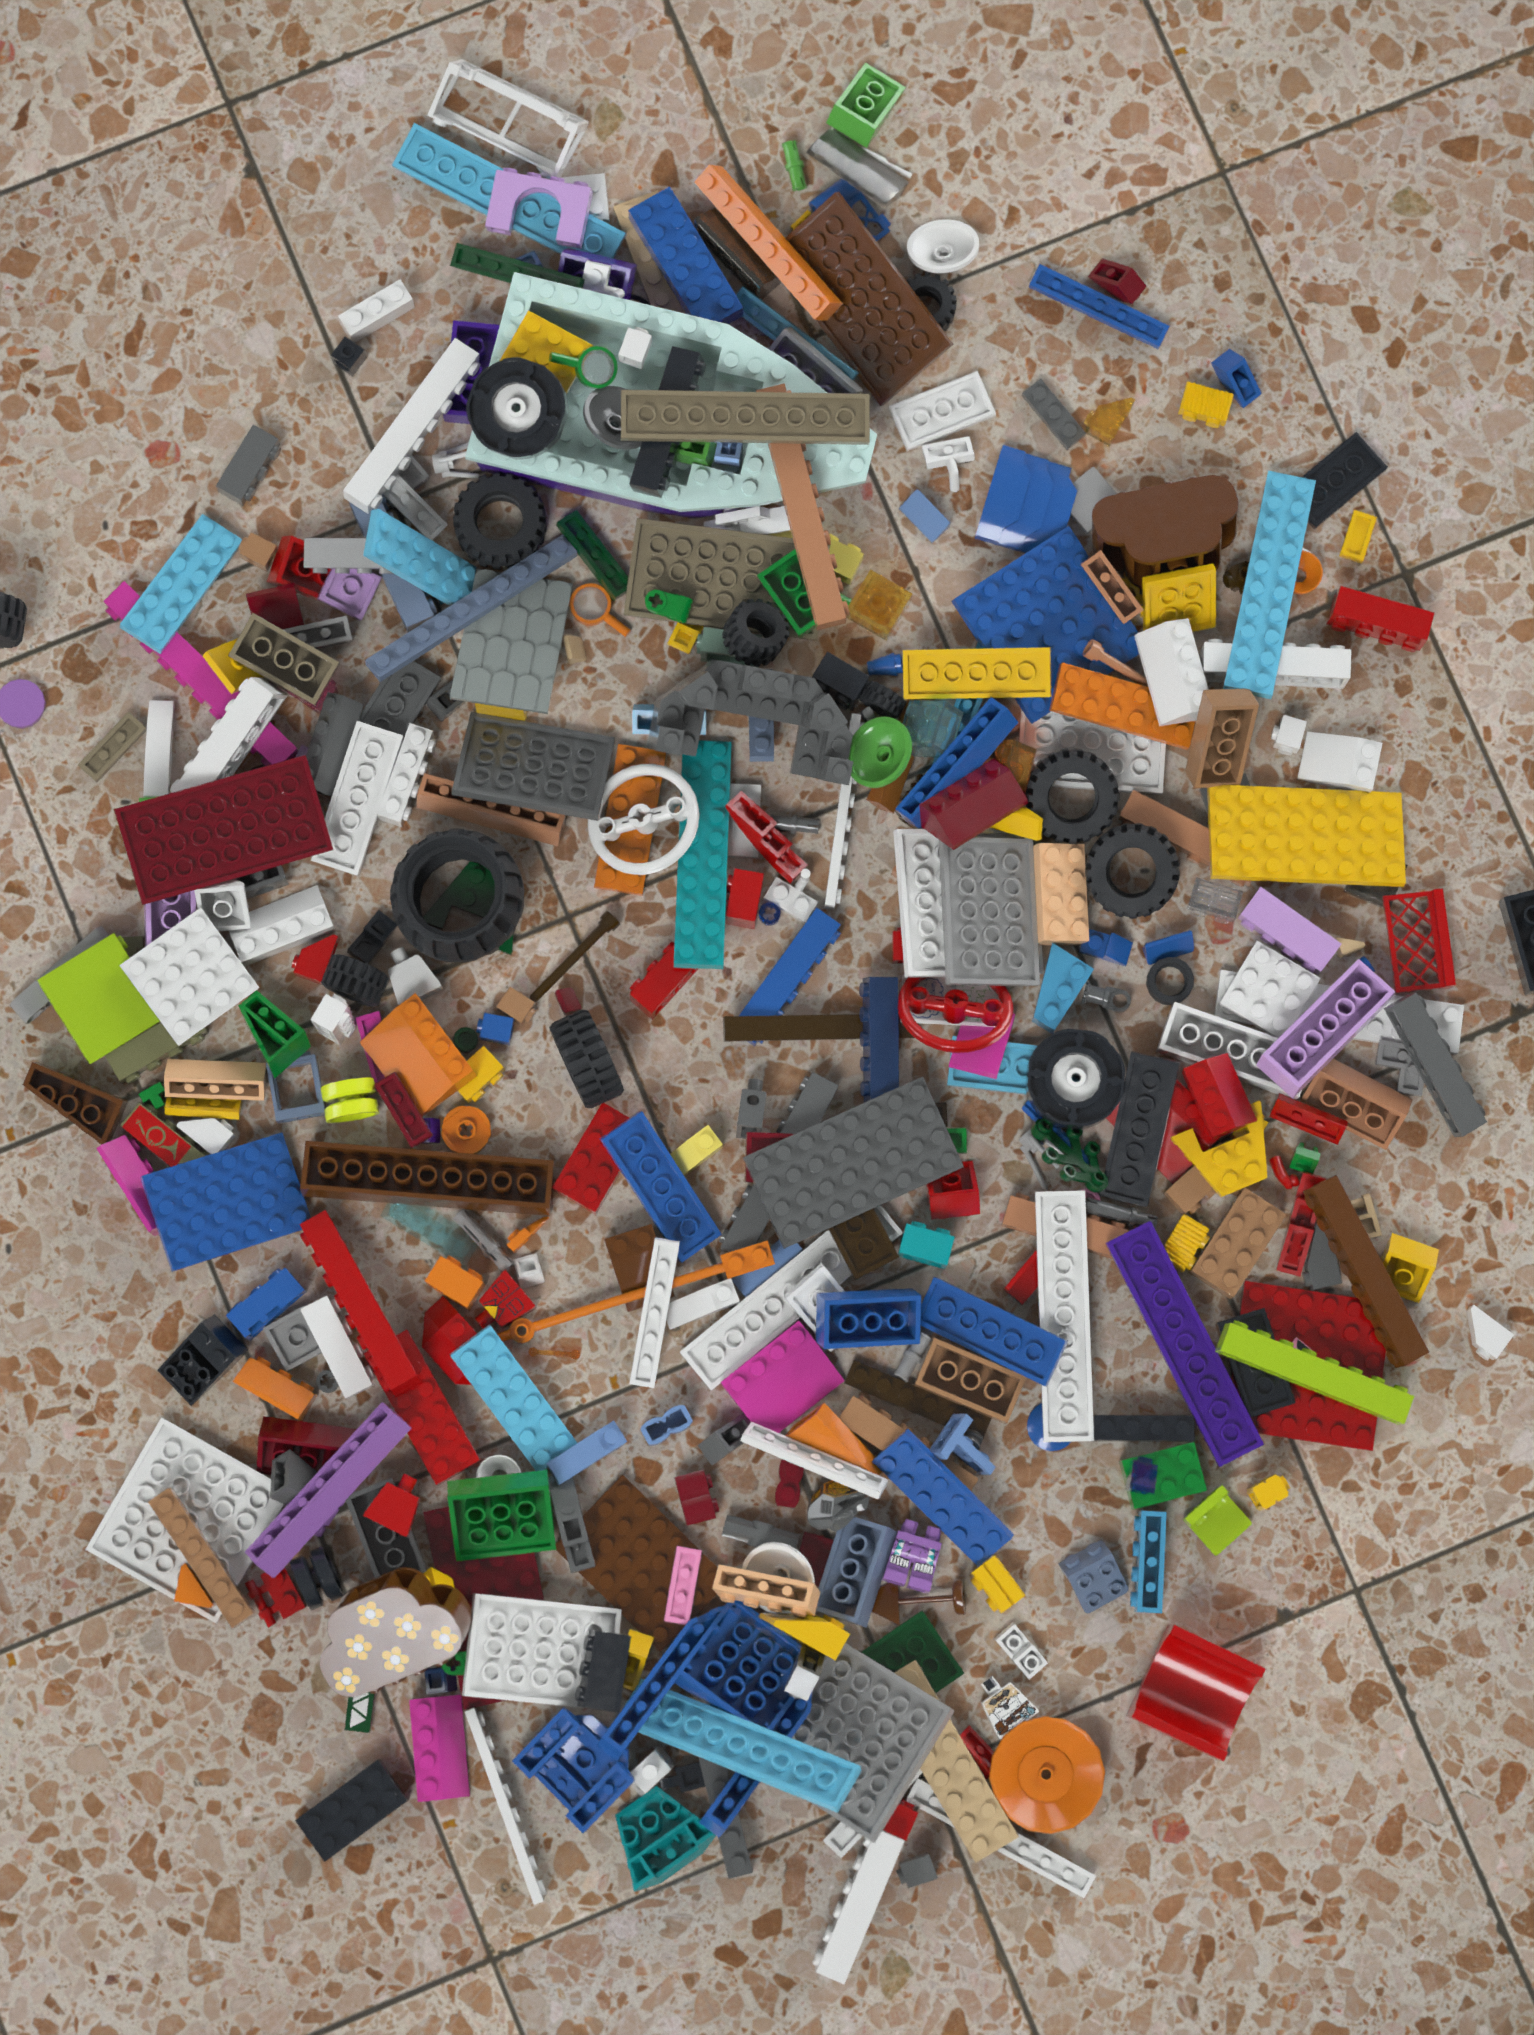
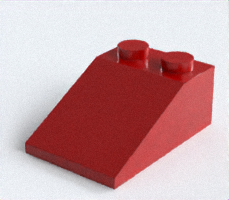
[266,535,331,602]

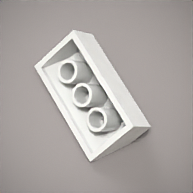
[1134,618,1209,726]
[229,885,336,967]

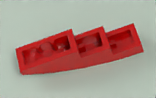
[725,791,808,884]
[1276,1171,1327,1277]

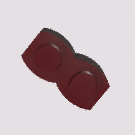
[775,1459,804,1509]
[674,1469,720,1526]

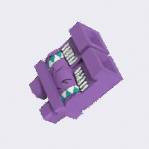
[882,1519,942,1594]

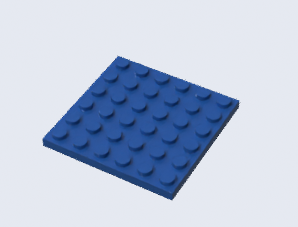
[951,526,1139,724]

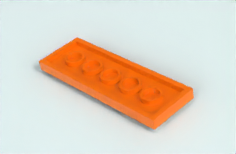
[1049,662,1195,750]
[594,744,666,896]

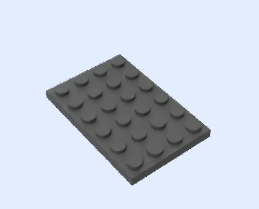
[452,712,615,821]

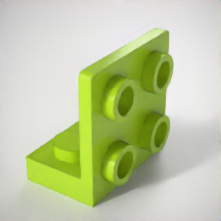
[1182,1485,1252,1556]

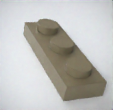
[78,712,147,783]

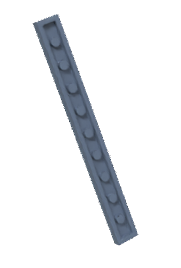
[365,534,577,682]

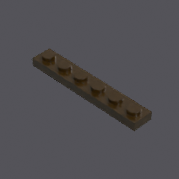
[844,1360,992,1438]

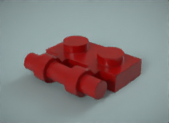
[244,1567,306,1628]

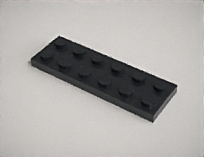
[1099,1051,1181,1207]

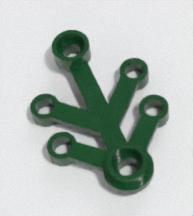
[1031,1118,1108,1193]

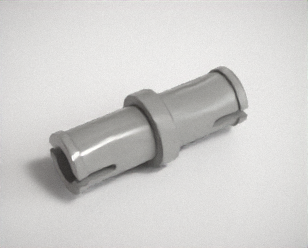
[894,1332,932,1382]

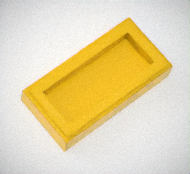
[1339,510,1377,564]

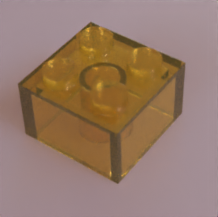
[846,569,913,641]

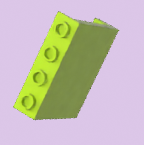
[36,933,160,1064]

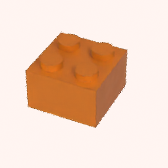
[425,1255,485,1311]

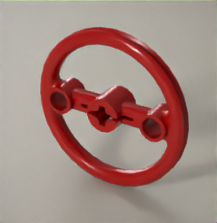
[898,977,1013,1053]

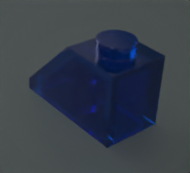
[1125,1456,1158,1495]

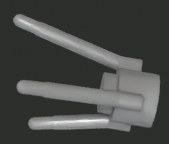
[1019,1129,1064,1191]

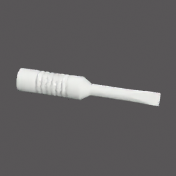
[858,147,912,179]

